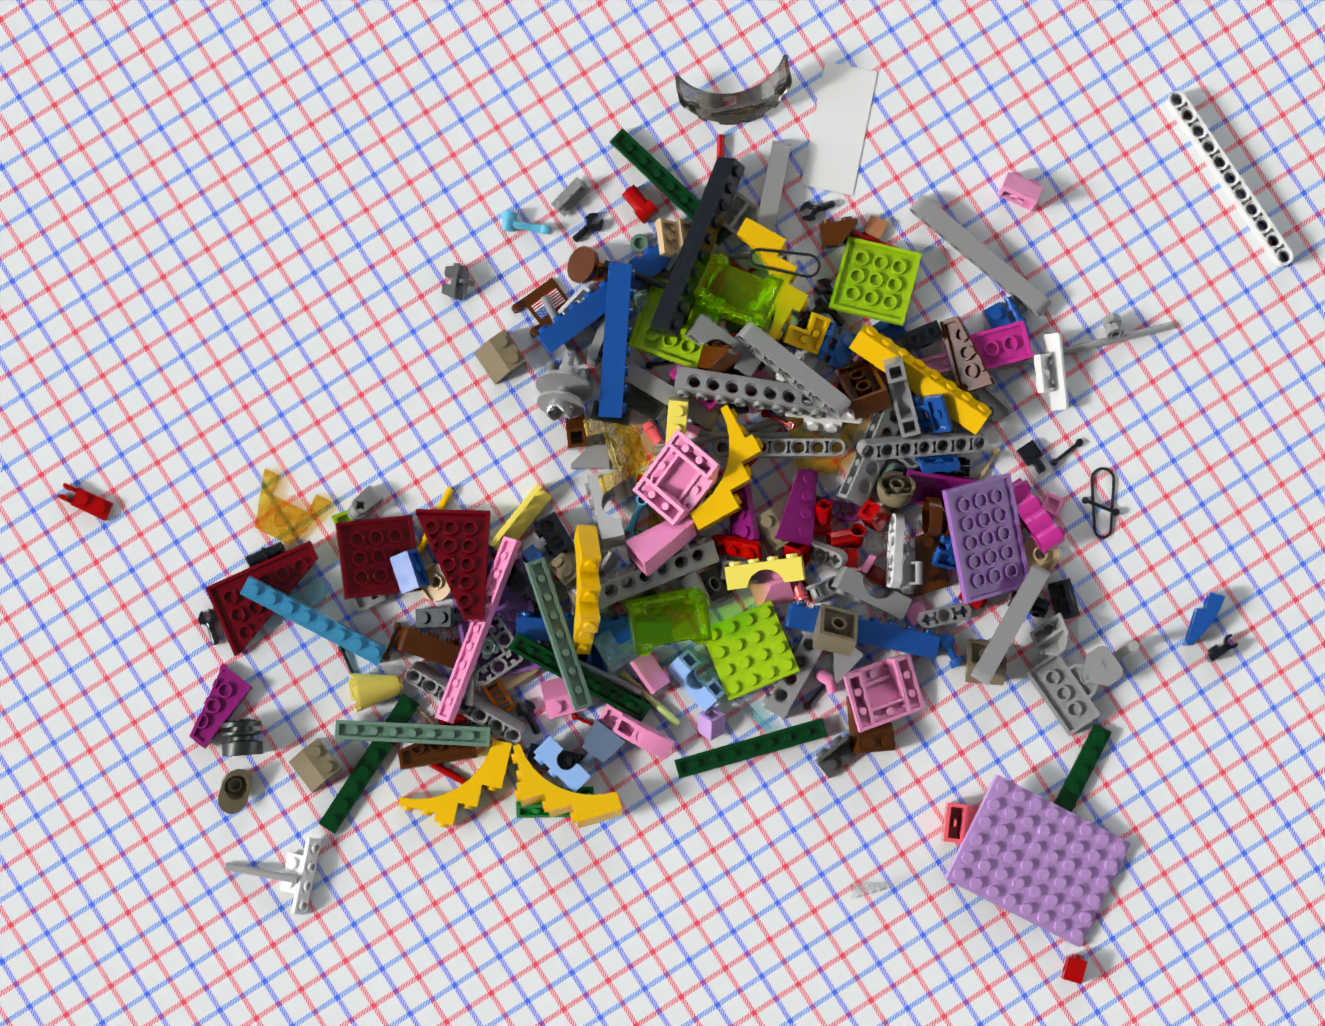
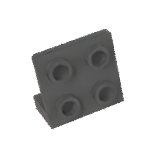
[814,735,859,778]

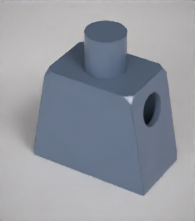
[581,719,626,768]

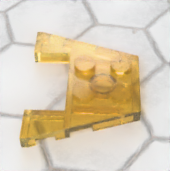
[786,416,859,474]
[583,418,648,493]
[255,469,333,545]

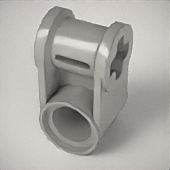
[347,485,384,521]
[805,576,837,605]

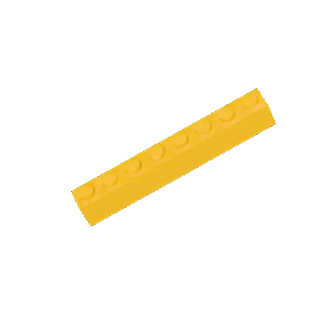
[849,324,992,435]

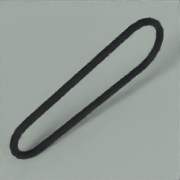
[749,248,821,278]
[1090,467,1115,539]

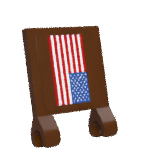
[511,278,569,338]

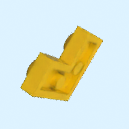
[782,312,831,355]

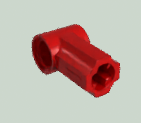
[622,185,659,224]
[813,499,833,536]
[826,523,866,548]

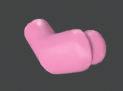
[814,669,837,694]

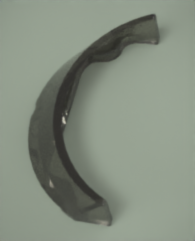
[675,54,792,125]

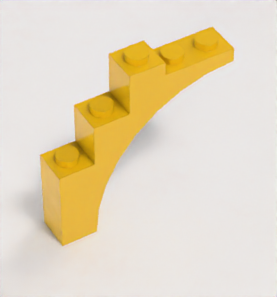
[736,217,809,341]
[690,405,764,532]
[572,525,602,654]
[398,739,513,828]
[510,744,623,829]

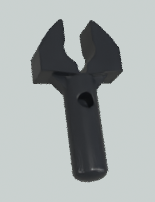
[799,200,835,222]
[572,213,604,242]
[814,278,834,296]
[198,609,219,645]
[516,699,541,735]

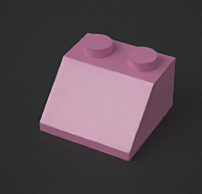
[997,171,1043,211]
[629,650,671,695]
[540,677,587,720]

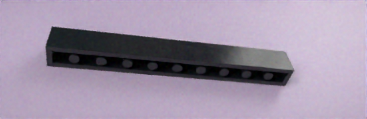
[650,157,745,337]

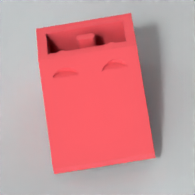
[941,802,980,843]

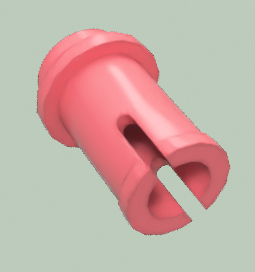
[642,420,665,446]
[790,580,809,602]

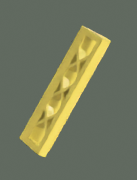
[489,484,553,551]

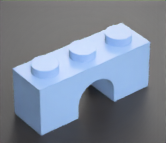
[666,649,725,712]
[534,736,591,793]

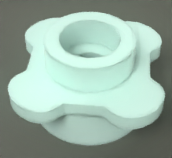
[629,289,648,308]
[481,636,499,659]

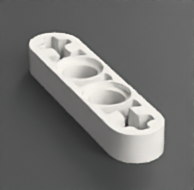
[886,513,905,589]

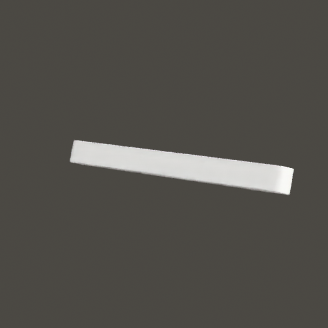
[1166,91,1293,268]

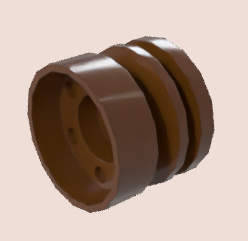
[922,496,950,537]

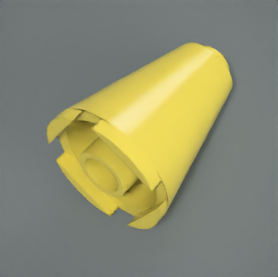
[349,673,403,712]

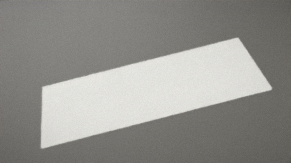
[801,62,878,195]

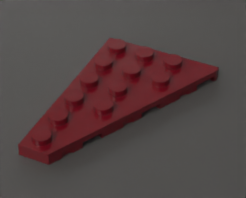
[415,509,491,622]
[205,541,319,656]

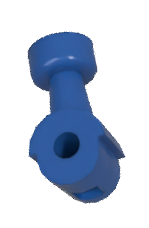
[938,633,965,669]

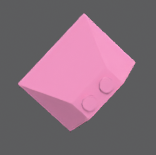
[633,429,720,526]
[843,654,925,732]

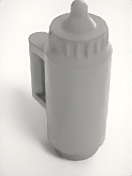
[898,541,923,595]

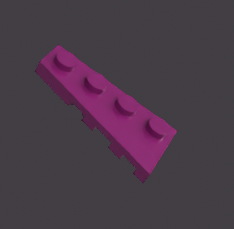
[730,465,760,541]
[774,468,818,545]
[905,468,981,506]
[189,664,253,749]

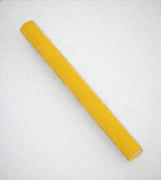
[417,487,454,556]

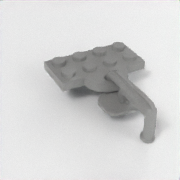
[1025,640,1140,736]

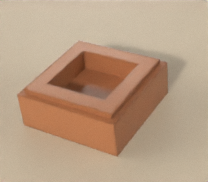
[863,215,888,240]

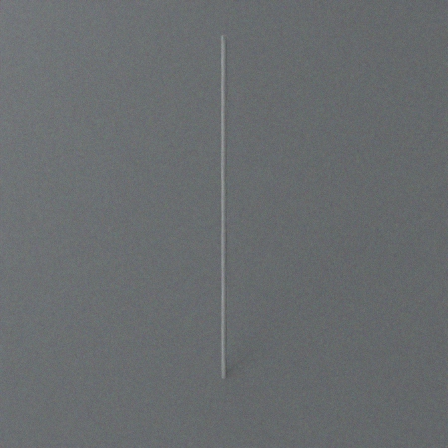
[652,322,1172,455]

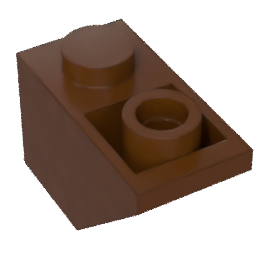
[819,216,858,249]
[697,343,742,373]
[565,412,588,451]

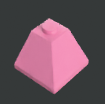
[749,570,794,606]

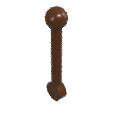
[383,622,401,661]

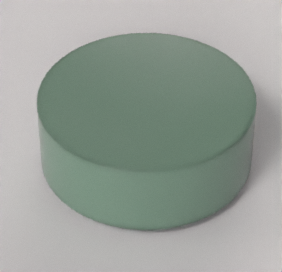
[630,234,649,254]

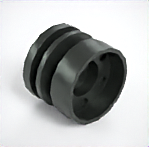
[221,719,263,756]

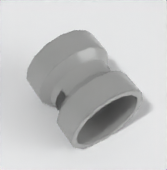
[1102,313,1125,340]

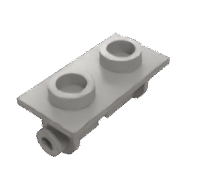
[551,177,591,217]

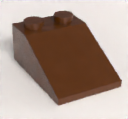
[834,359,891,420]
[846,696,896,754]

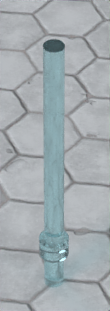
[689,646,772,733]

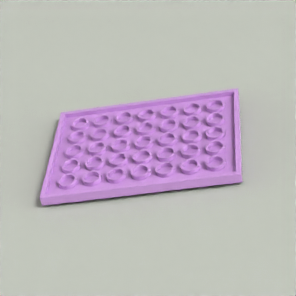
[944,774,1131,947]

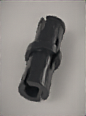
[245,541,286,567]

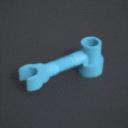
[501,211,551,235]
[624,495,649,538]

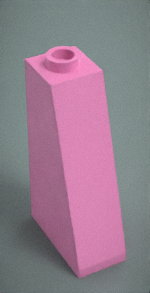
[625,516,697,576]

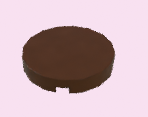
[567,246,599,284]

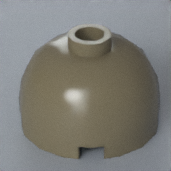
[877,471,916,508]

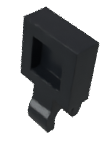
[1017,440,1046,475]
[1205,634,1238,662]

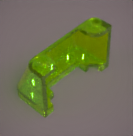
[695,253,784,332]
[625,587,712,656]

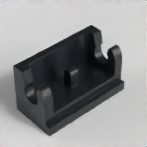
[1047,578,1080,620]

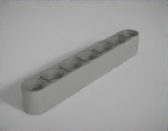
[748,140,791,271]
[736,322,851,419]
[598,358,720,432]
[856,430,989,461]
[714,438,848,458]
[971,563,1051,686]
[405,661,527,744]

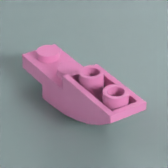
[599,704,676,759]

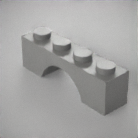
[684,314,761,377]
[883,356,921,438]
[585,471,626,549]
[831,566,912,622]

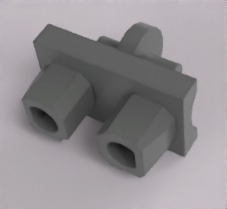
[442,263,474,301]

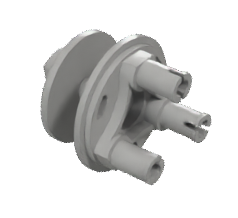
[536,350,593,421]

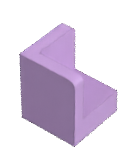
[697,706,725,740]

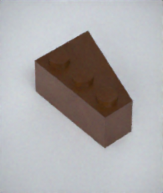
[393,626,461,668]

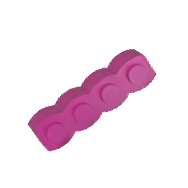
[1012,478,1065,554]

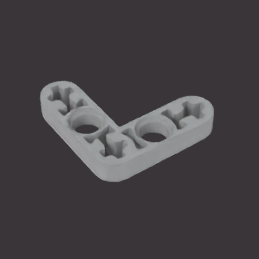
[474,615,524,687]

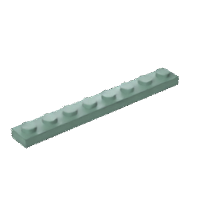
[525,557,593,712]
[335,720,491,747]

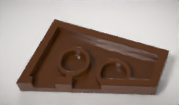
[915,534,952,597]

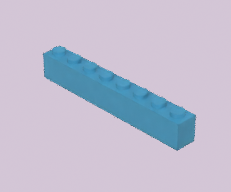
[240,576,387,666]

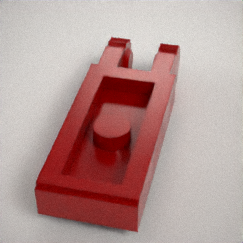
[57,483,114,521]
[710,535,763,561]

